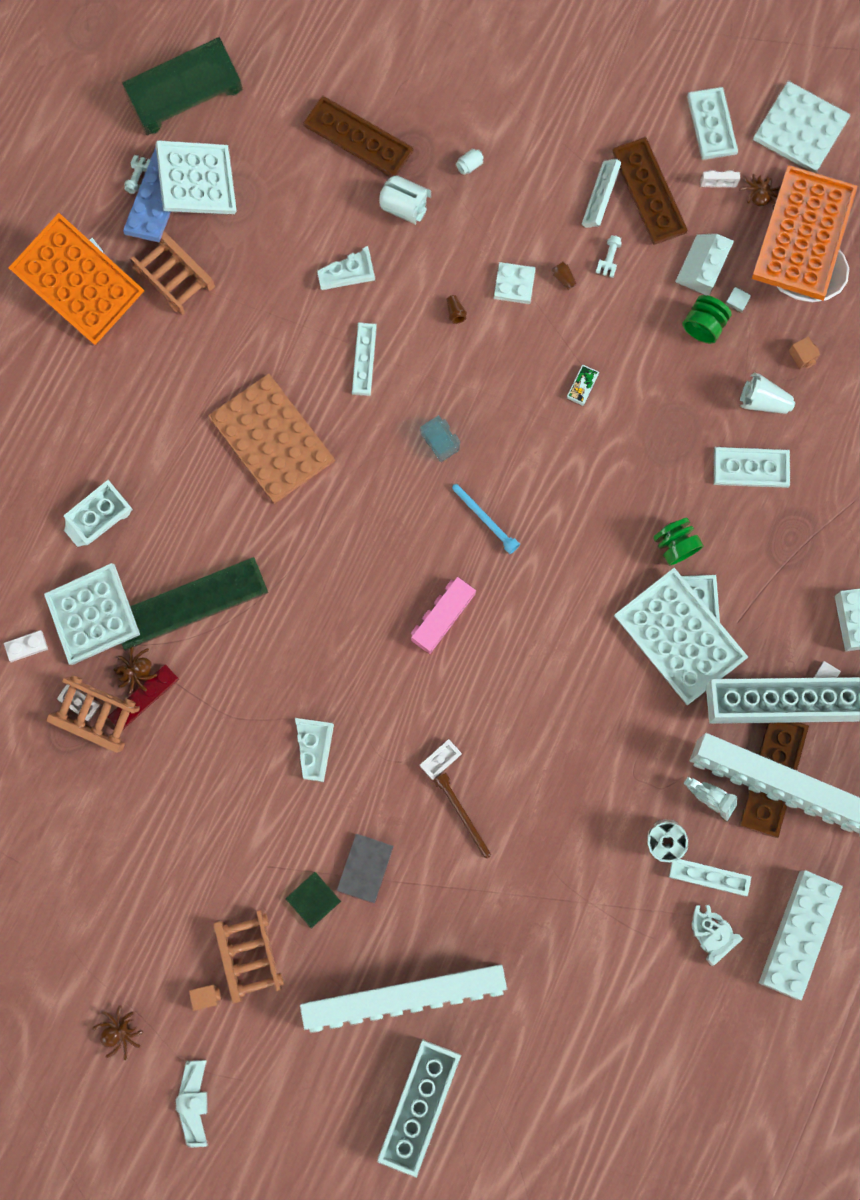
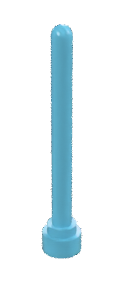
[452,484,520,554]

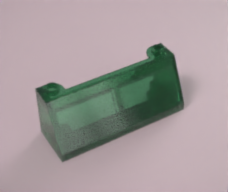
[122,37,243,136]

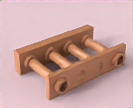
[130,231,215,315]
[46,675,140,753]
[213,910,284,1003]

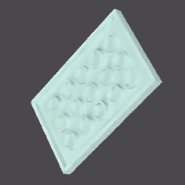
[614,568,748,706]

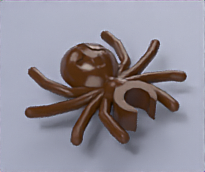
[739,174,781,209]
[114,645,157,694]
[92,1005,143,1060]

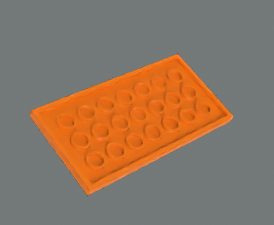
[752,165,858,301]

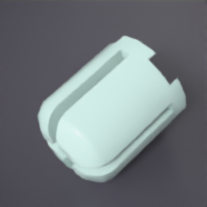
[379,176,431,225]
[647,819,688,862]

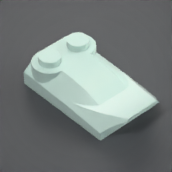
[64,480,133,547]

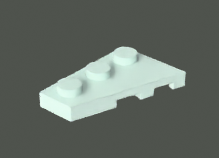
[317,246,375,290]
[295,718,334,782]

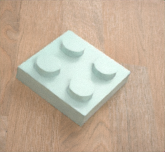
[494,262,536,304]

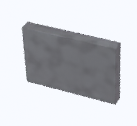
[337,834,394,903]

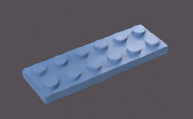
[123,147,171,242]

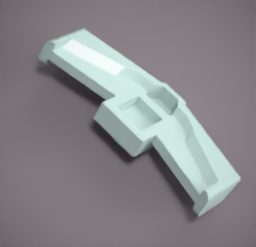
[176,1060,208,1147]

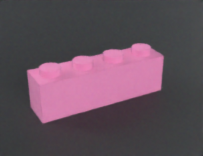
[411,577,476,654]

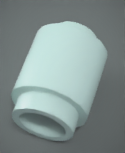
[456,149,483,175]

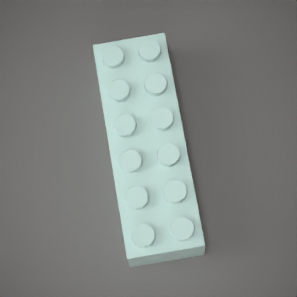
[759,870,843,1000]
[378,1039,461,1177]

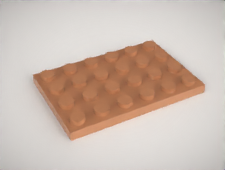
[208,374,335,504]

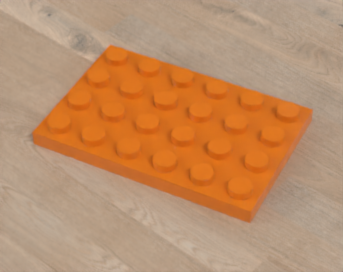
[8,213,145,345]

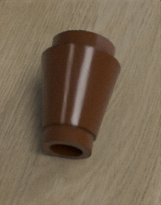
[552,261,577,290]
[447,295,467,324]

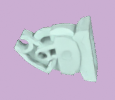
[684,777,737,821]
[692,905,743,966]

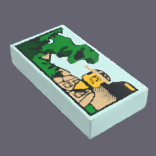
[567,365,599,406]

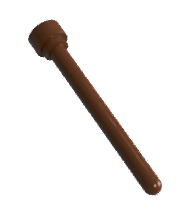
[433,773,491,858]

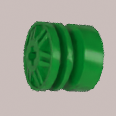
[682,295,732,344]
[653,518,704,566]

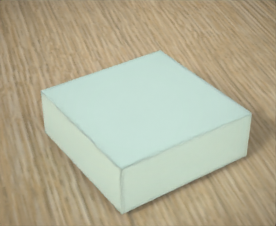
[726,287,751,313]

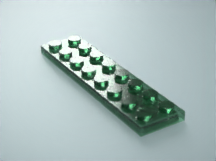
[122,557,269,651]

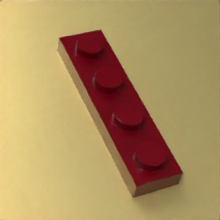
[107,664,179,731]

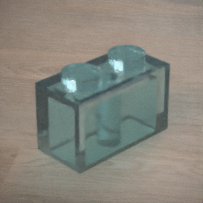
[420,415,461,462]

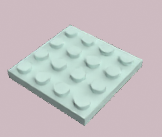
[753,81,850,173]
[155,141,236,214]
[44,563,140,665]

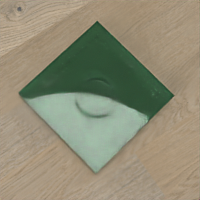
[285,872,342,929]

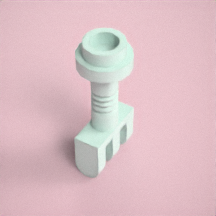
[124,155,151,194]
[596,236,622,278]

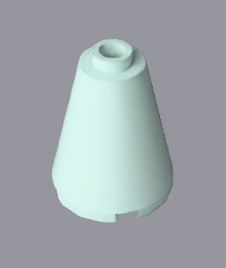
[740,372,795,414]

